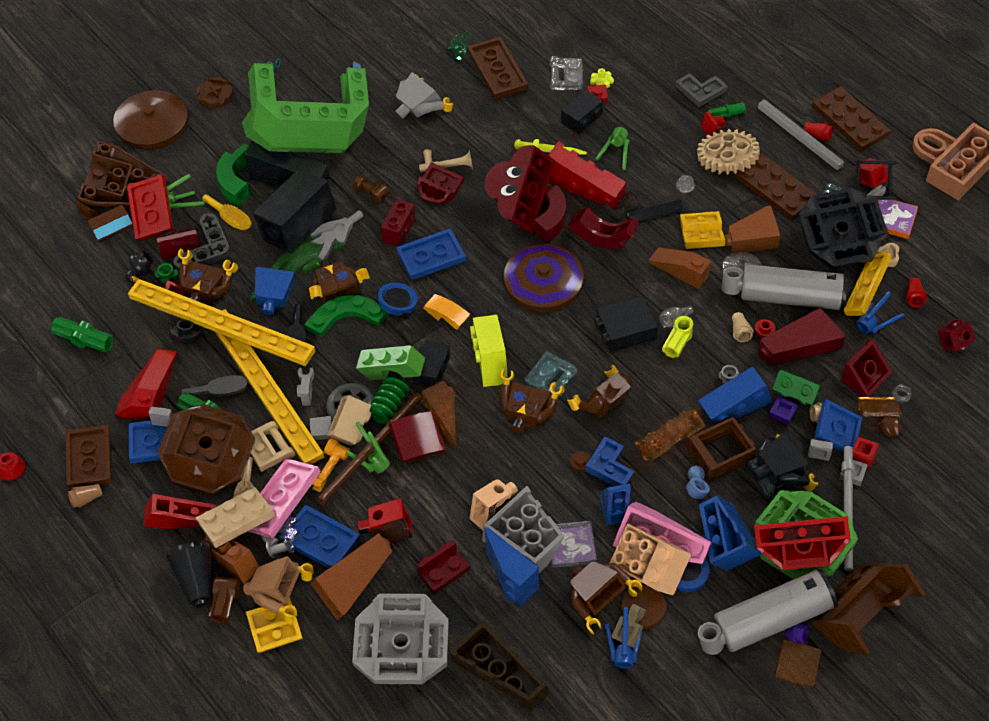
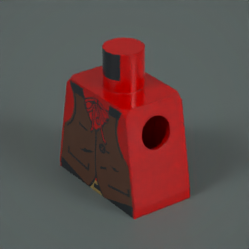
[358,499,413,541]

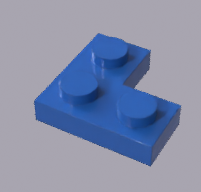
[585,437,634,486]

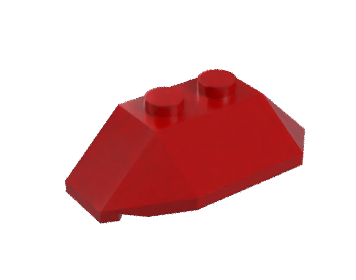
[754,516,851,570]

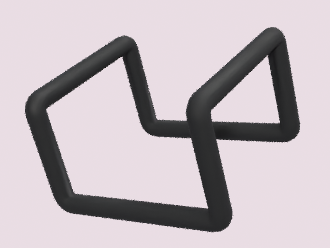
[856,159,897,200]

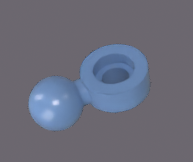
[686,465,710,499]

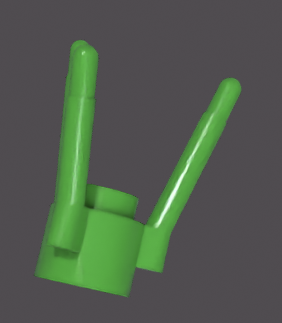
[595,127,630,171]
[167,174,204,209]
[346,422,390,474]

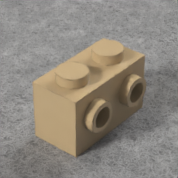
[327,395,371,446]

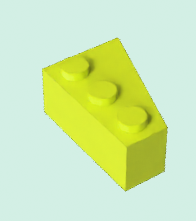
[470,315,508,387]

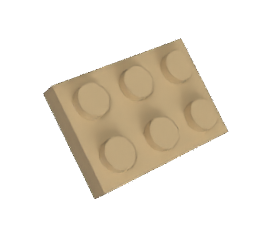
[196,487,275,548]

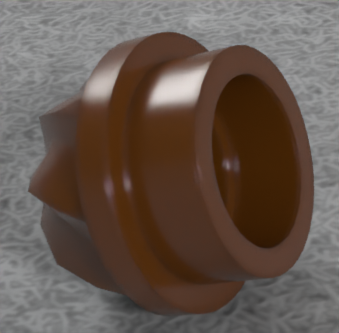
[879,415,902,437]

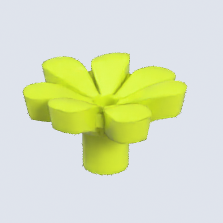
[590,68,614,88]

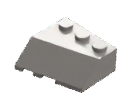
[482,486,564,573]

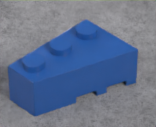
[698,366,773,426]
[699,496,763,571]

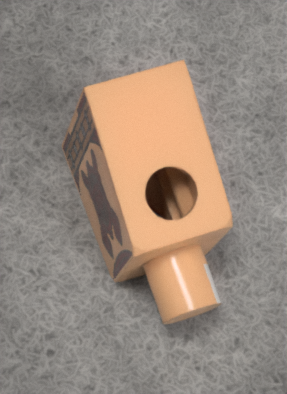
[470,479,518,530]

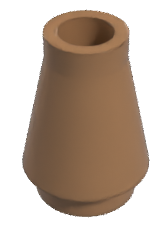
[68,484,102,508]

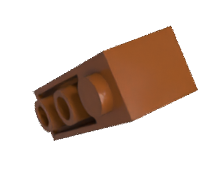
[199,536,259,584]

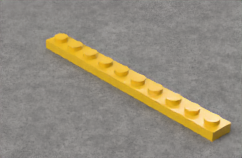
[128,279,315,367]
[215,309,324,465]

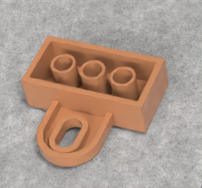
[913,123,989,201]

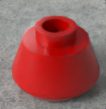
[0,452,26,480]

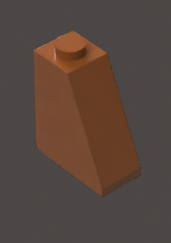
[725,206,780,254]

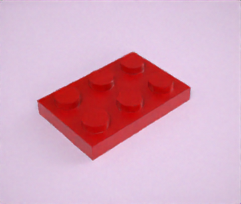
[127,174,174,241]

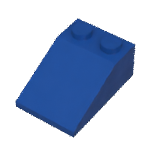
[485,527,539,607]

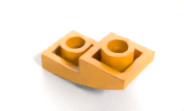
[423,294,470,330]

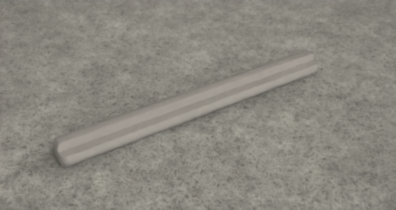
[758,100,844,170]

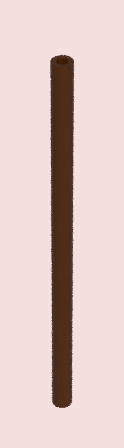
[317,392,422,504]

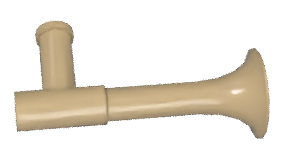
[419,149,473,173]

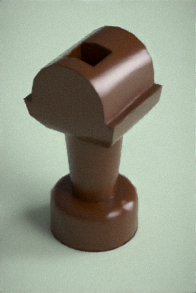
[353,174,390,204]

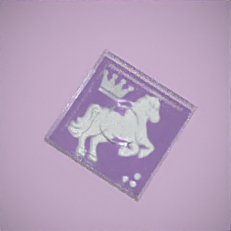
[551,521,597,568]

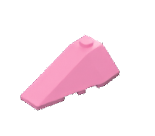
[613,501,712,564]

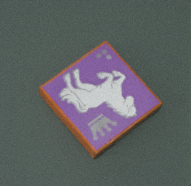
[878,200,918,239]

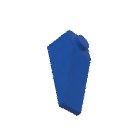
[600,483,631,525]

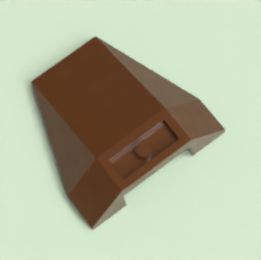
[77,141,168,207]

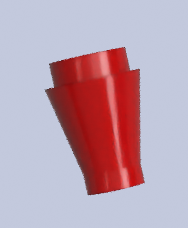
[804,122,834,142]
[906,278,927,307]

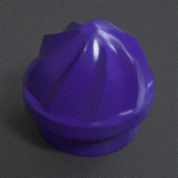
[785,622,808,644]

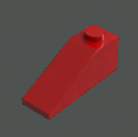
[143,494,216,529]

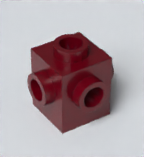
[937,319,976,351]

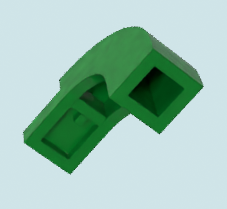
[216,143,250,207]

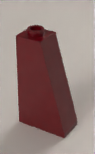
[758,308,846,366]

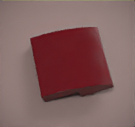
[389,411,446,462]

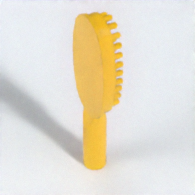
[202,194,251,230]

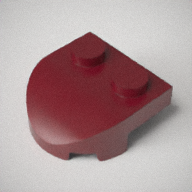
[417,162,465,204]

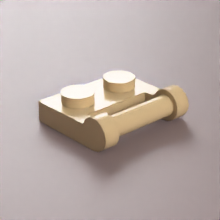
[250,421,295,472]

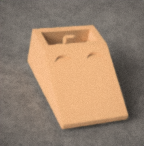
[610,523,691,595]

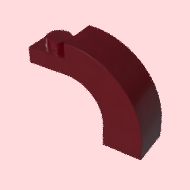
[534,185,566,243]
[568,207,639,249]

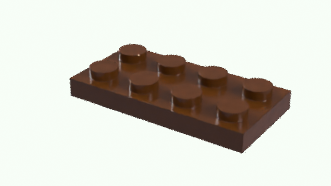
[467,36,529,99]
[812,86,891,151]
[735,153,817,221]

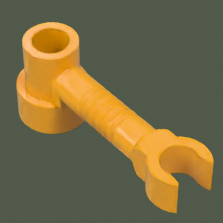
[312,438,350,492]

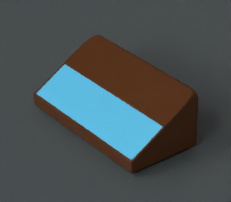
[88,205,133,242]

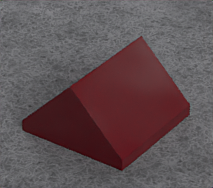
[156,227,200,260]
[841,339,892,398]

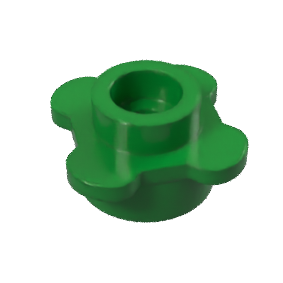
[154,263,178,284]

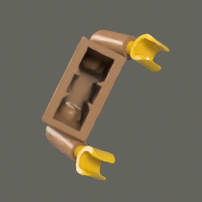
[243,556,314,624]

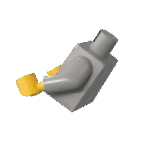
[395,72,453,119]

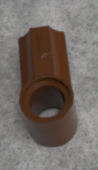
[209,577,240,623]

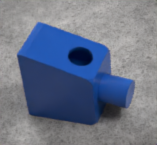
[255,267,295,316]

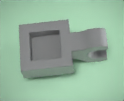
[297,368,314,406]

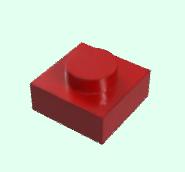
[587,85,608,103]

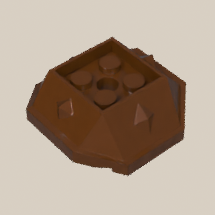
[158,404,255,496]

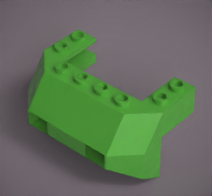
[242,63,369,153]

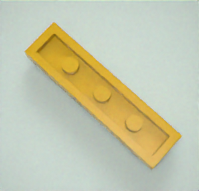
[844,252,892,316]

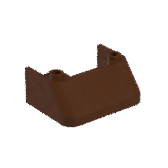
[809,562,926,655]

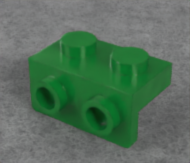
[773,370,820,405]

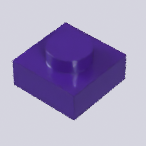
[769,396,798,425]

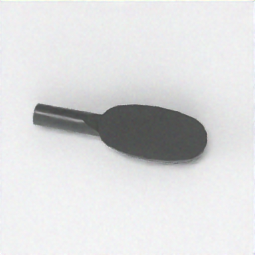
[182,375,247,397]

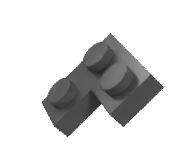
[675,73,728,107]

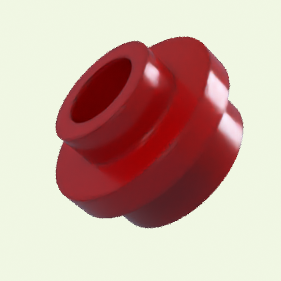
[755,319,776,338]

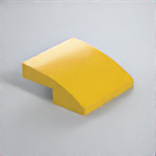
[680,211,725,249]
[246,598,303,653]

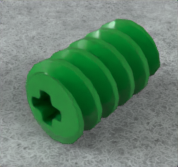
[369,377,409,425]

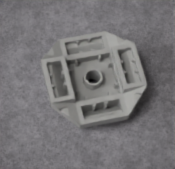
[352,594,449,684]

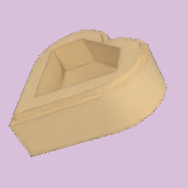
[877,243,899,267]

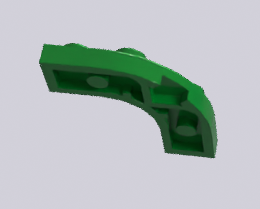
[304,295,389,338]

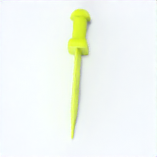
[514,139,587,155]

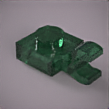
[445,30,471,61]

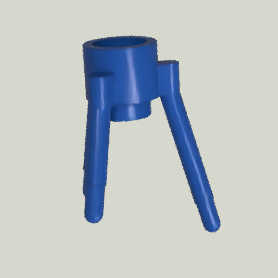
[856,291,904,334]
[605,607,642,668]

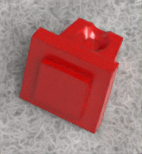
[700,112,726,136]

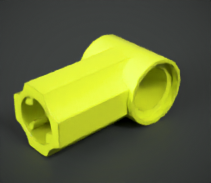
[662,316,693,358]

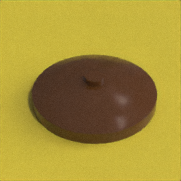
[113,90,189,150]

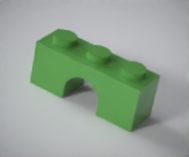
[356,345,425,380]

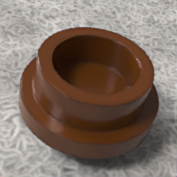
[570,451,591,472]

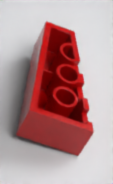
[548,141,626,210]

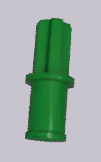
[708,102,746,119]

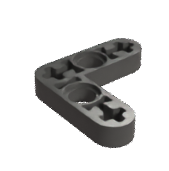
[174,213,231,272]

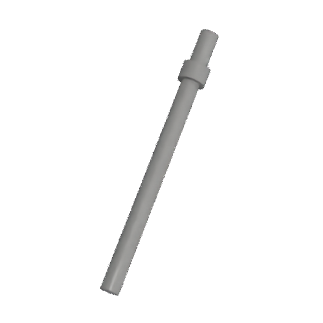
[841,446,855,571]

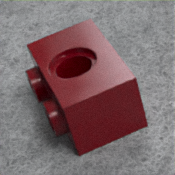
[381,199,416,247]

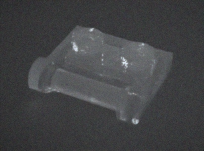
[549,56,583,90]

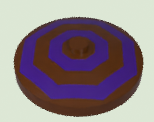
[504,244,584,312]

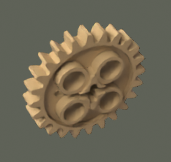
[697,129,760,175]

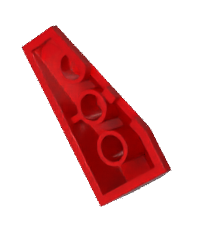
[115,349,178,421]

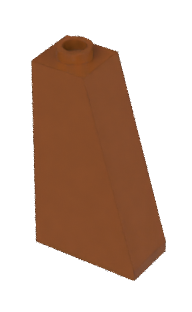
[311,533,392,621]

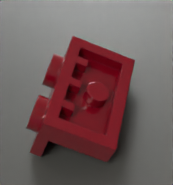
[417,541,470,594]

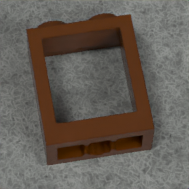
[687,417,757,481]

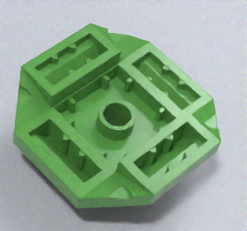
[755,490,858,580]

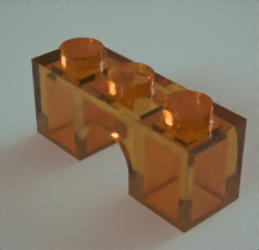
[634,408,706,461]

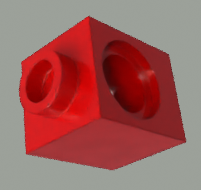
[855,158,888,188]

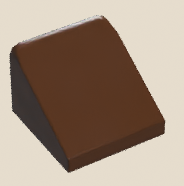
[75,200,102,220]

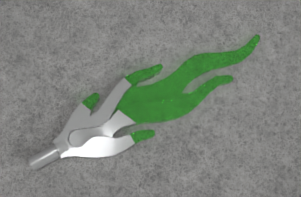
[250,210,363,301]

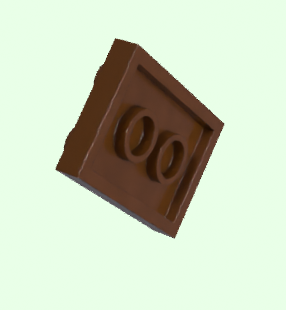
[66,425,112,489]

